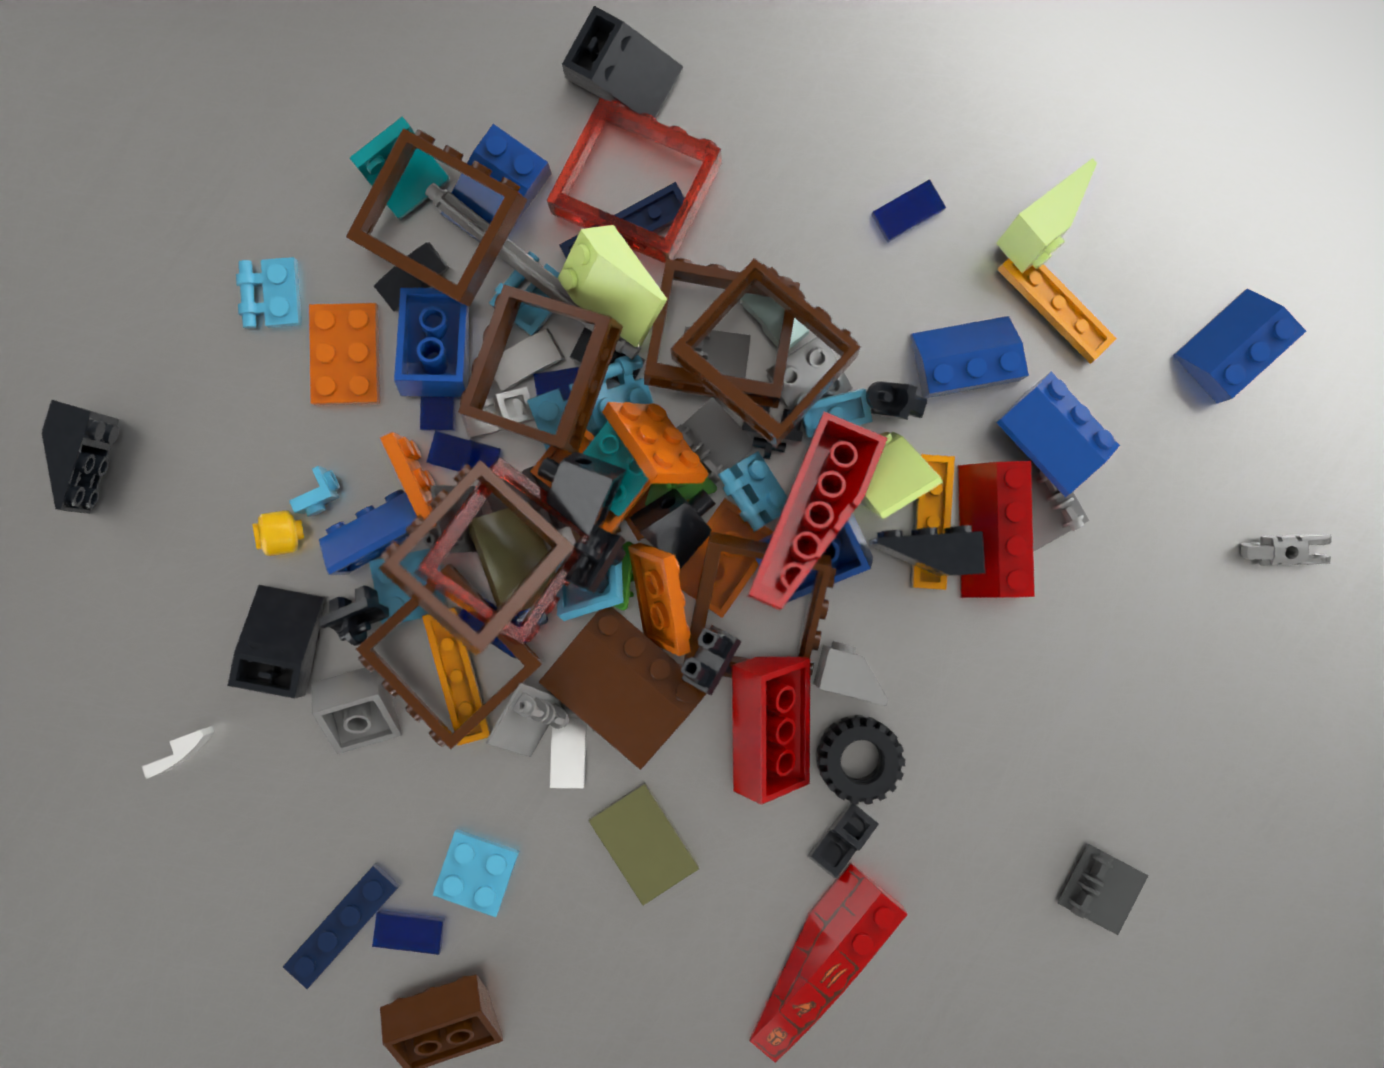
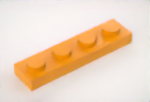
[997,258,1117,363]
[911,454,955,590]
[422,606,491,746]

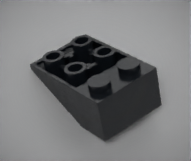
[562,6,683,125]
[41,400,119,514]
[869,525,985,576]
[227,585,325,699]

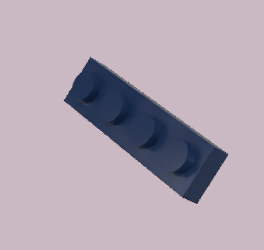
[559,182,692,259]
[283,863,400,989]

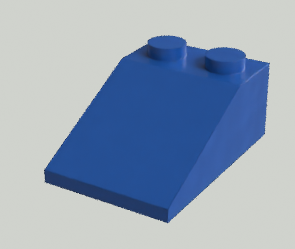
[440,124,552,243]
[394,288,469,397]
[756,514,873,602]

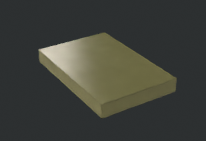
[466,501,557,612]
[588,783,699,906]

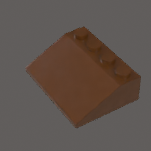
[538,606,707,770]

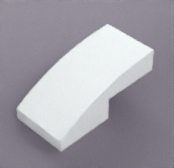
[494,328,564,391]
[461,387,534,440]
[550,718,587,789]
[142,726,215,779]

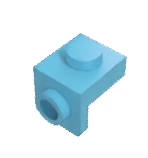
[289,466,340,517]

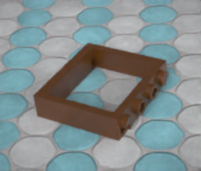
[346,128,528,307]
[644,258,800,409]
[671,258,861,448]
[458,284,623,453]
[379,460,574,655]
[683,531,836,678]
[356,564,543,750]

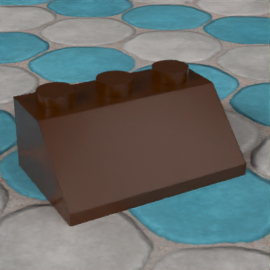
[380,974,503,1068]

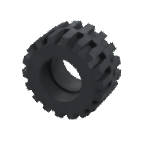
[816,715,905,805]

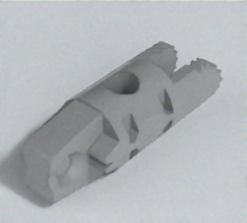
[1241,535,1332,566]

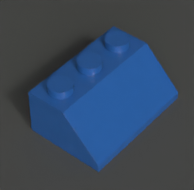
[1173,288,1307,404]
[911,316,1029,398]
[996,371,1120,497]
[319,489,417,575]

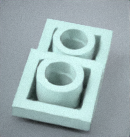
[740,293,809,349]

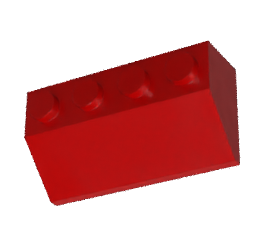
[957,461,1035,598]
[732,657,810,805]

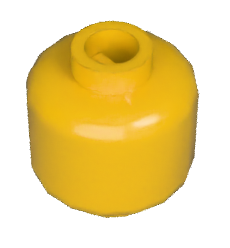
[252,510,304,556]

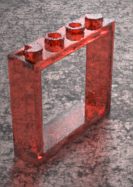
[547,98,722,264]
[414,458,590,645]

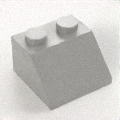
[813,641,888,706]
[312,668,401,754]

